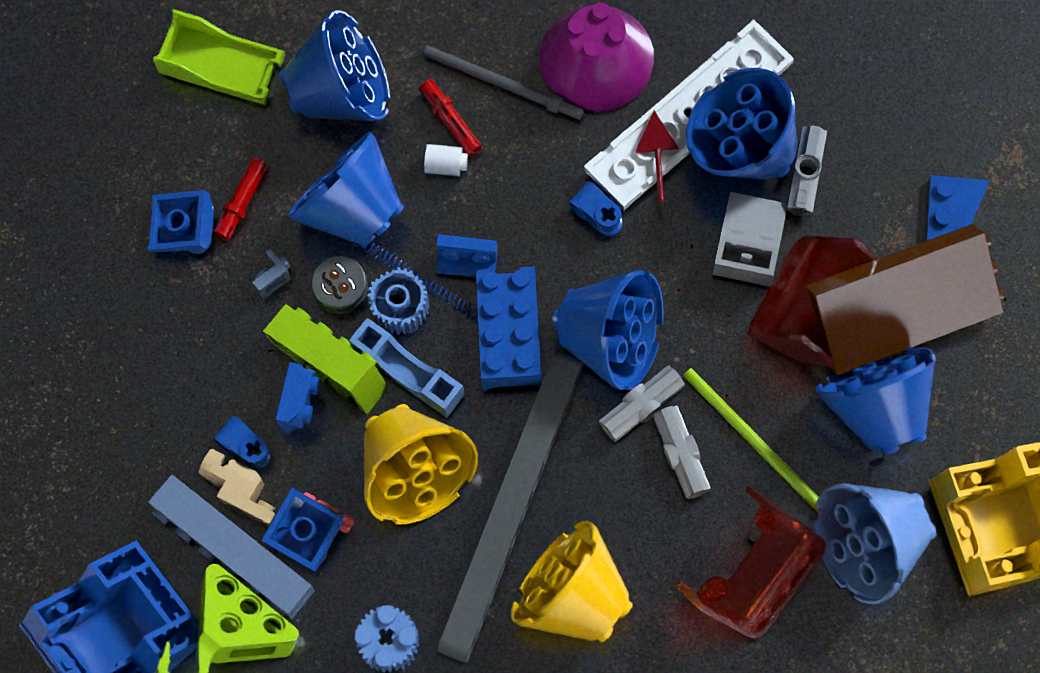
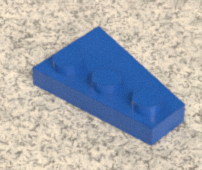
[925,175,990,241]

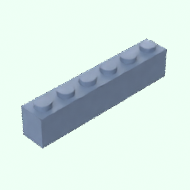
[148,475,315,619]

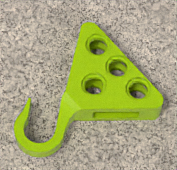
[156,564,299,673]

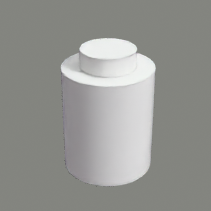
[424,144,468,176]

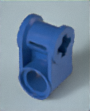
[568,181,623,236]
[213,415,272,470]

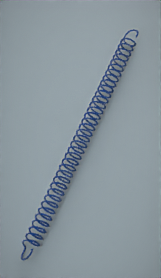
[350,241,478,322]

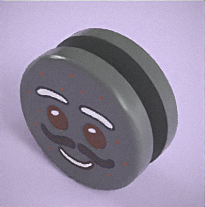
[312,256,368,314]

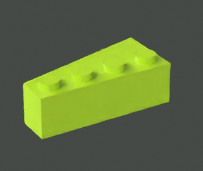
[263,304,389,414]

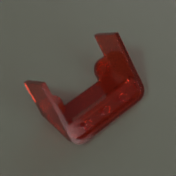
[749,235,879,367]
[675,486,826,639]

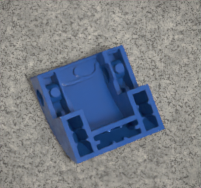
[19,540,199,673]

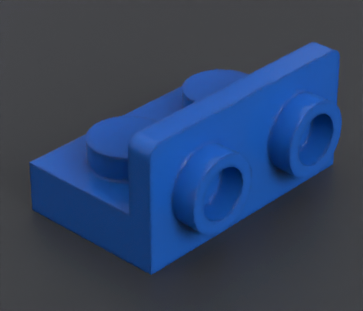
[436,234,498,278]

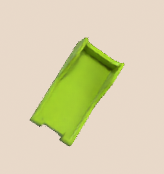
[153,9,285,106]

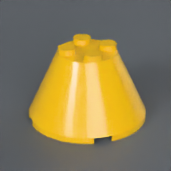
[364,404,478,525]
[511,521,632,642]

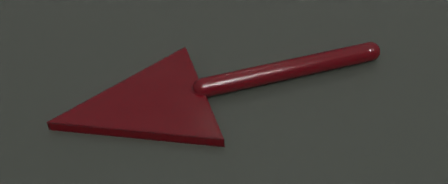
[635,110,679,203]

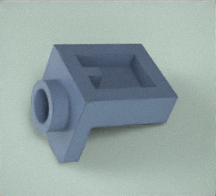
[252,249,291,300]

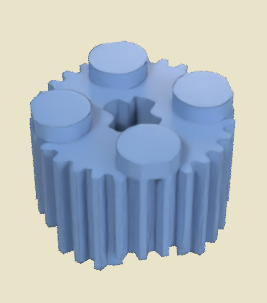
[367,267,429,335]
[355,606,419,672]

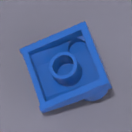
[147,190,214,254]
[276,362,320,436]
[261,488,345,572]

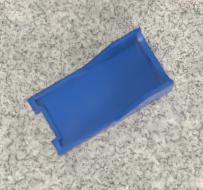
[476,266,542,393]

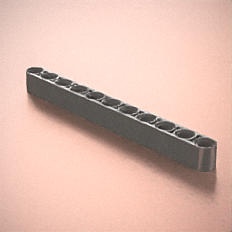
[437,349,584,663]

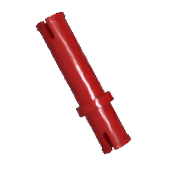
[418,79,483,157]
[212,158,268,242]

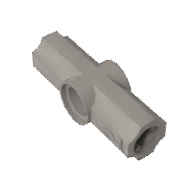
[787,125,827,217]
[599,365,685,442]
[653,406,711,499]

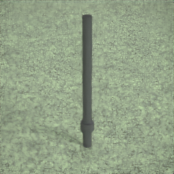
[423,45,584,120]

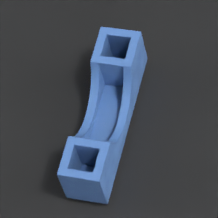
[349,318,465,418]

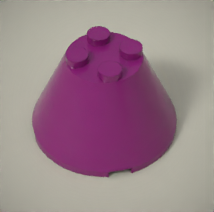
[539,3,654,113]

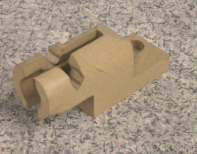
[198,449,276,528]

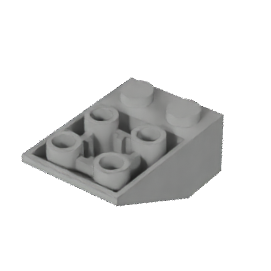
[713,192,788,287]

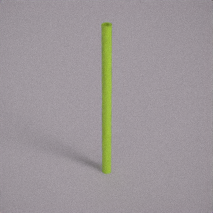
[683,368,819,513]

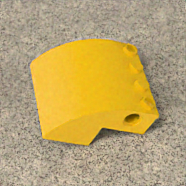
[928,442,1040,596]

